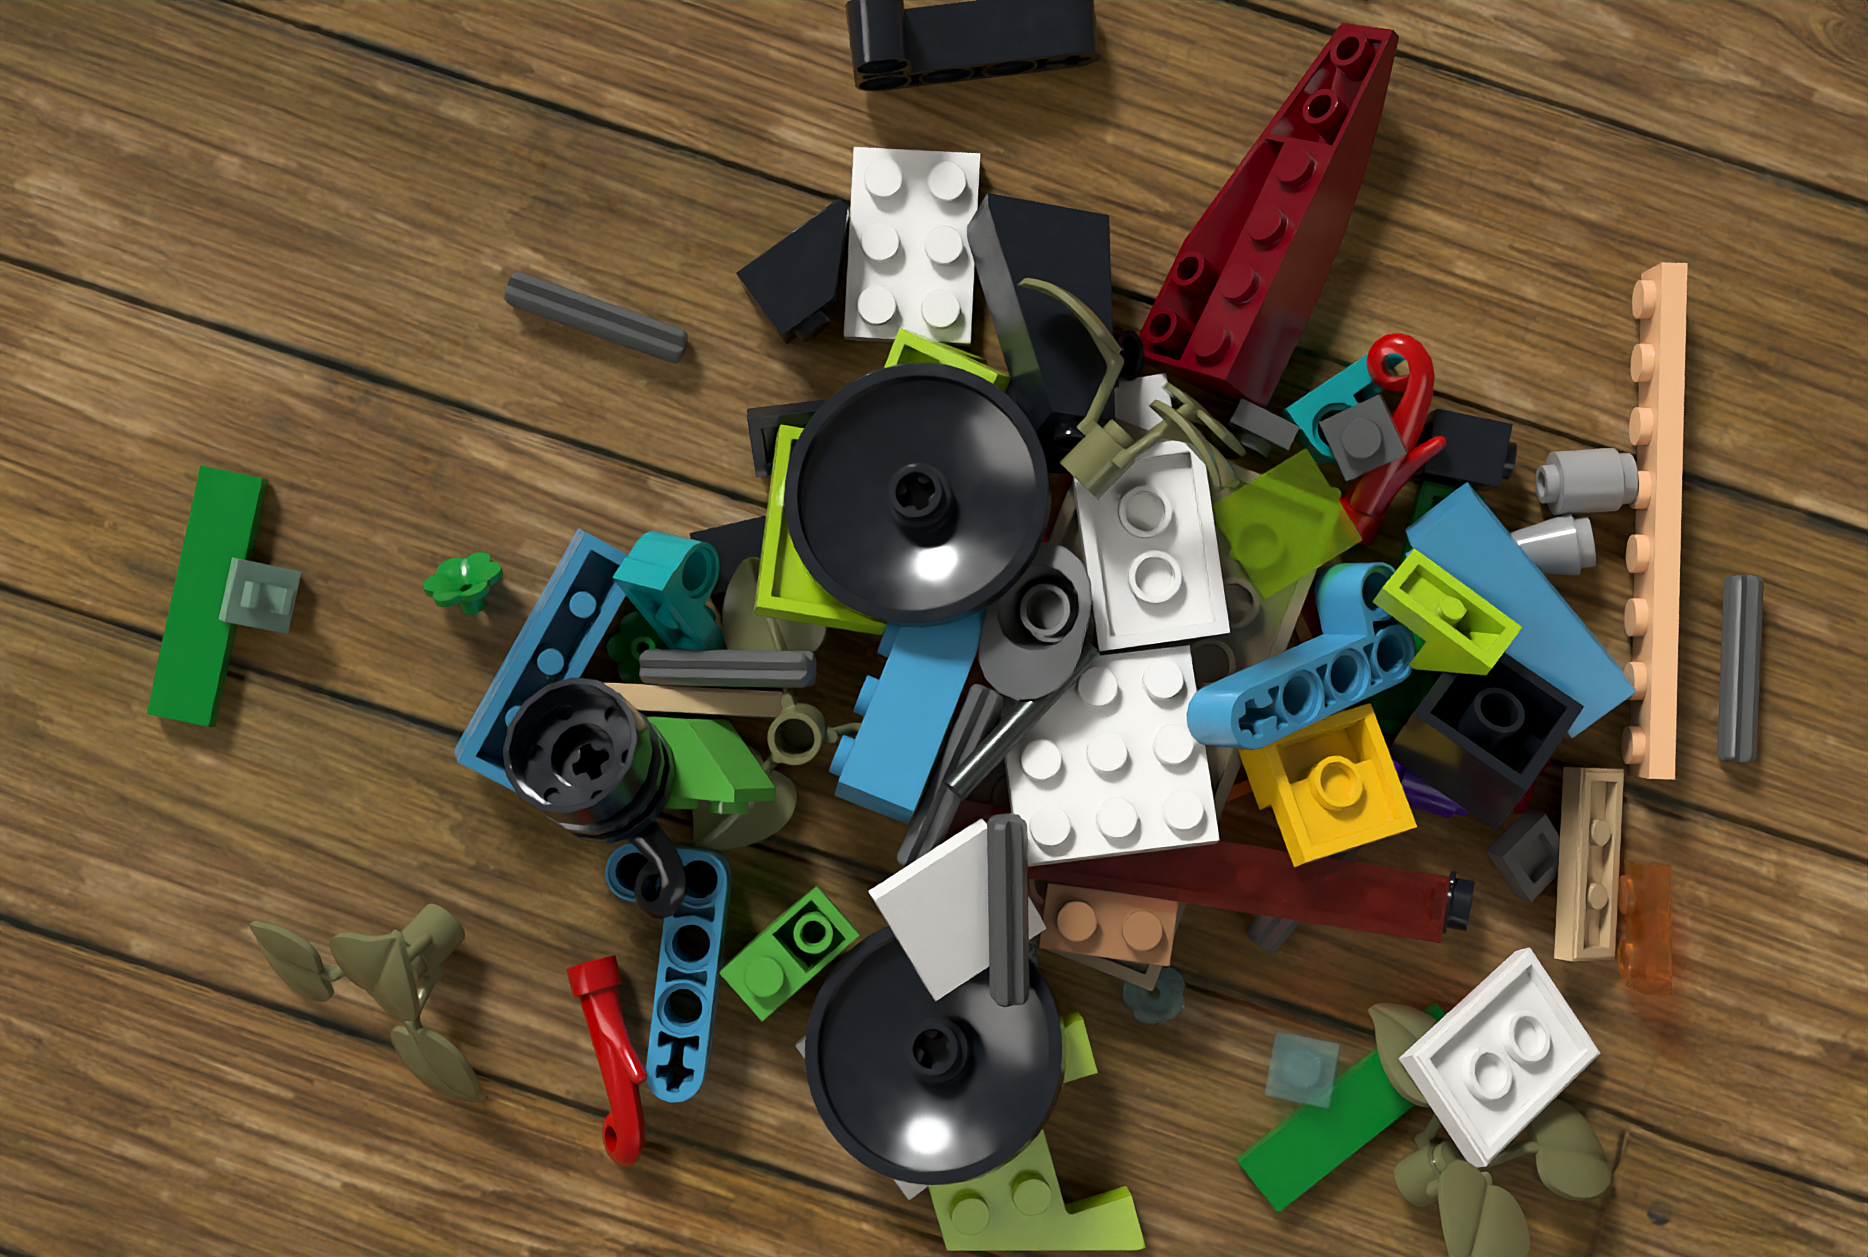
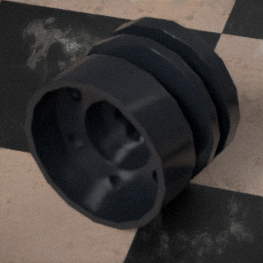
[503,677,676,844]

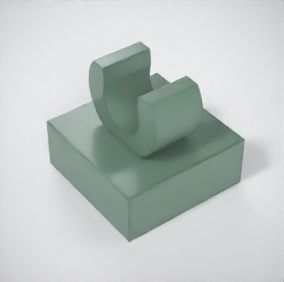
[219,557,301,634]

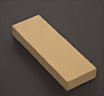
[604,683,797,719]
[1554,767,1624,962]

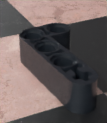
[845,0,1101,91]

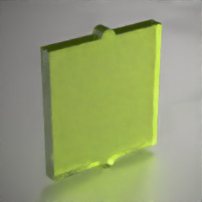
[1212,448,1363,600]

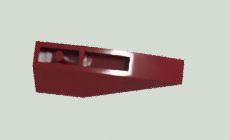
[1138,23,1399,409]

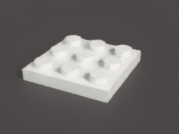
[995,645,1220,867]

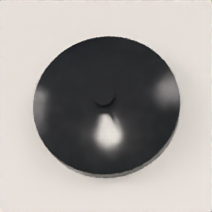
[784,363,1051,628]
[805,926,1067,1185]

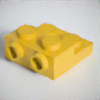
[1237,703,1417,867]

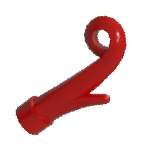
[1332,333,1447,545]
[566,955,648,1167]

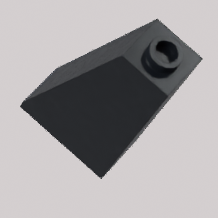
[967,193,1115,452]

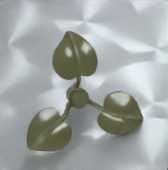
[1017,278,1246,500]
[692,557,956,850]
[249,904,489,1102]
[1367,1003,1612,1257]

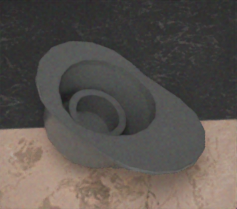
[979,542,1092,700]

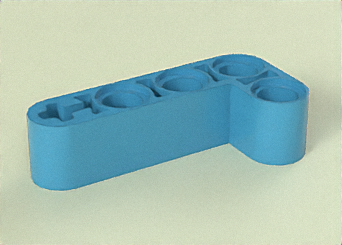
[1186,562,1416,750]
[605,841,733,1103]

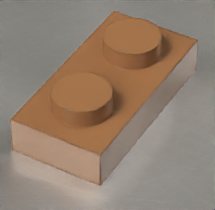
[1038,880,1179,967]

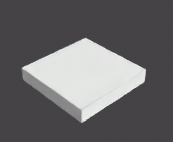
[868,818,1047,1001]

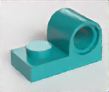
[1277,353,1406,464]
[612,530,728,650]

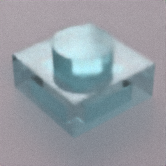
[1264,1031,1341,1110]

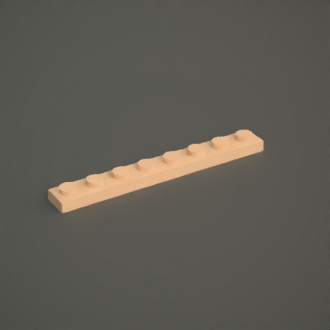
[1621,262,1688,780]

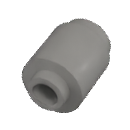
[1535,448,1638,515]

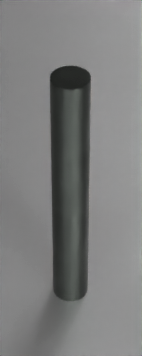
[944,639,1100,801]

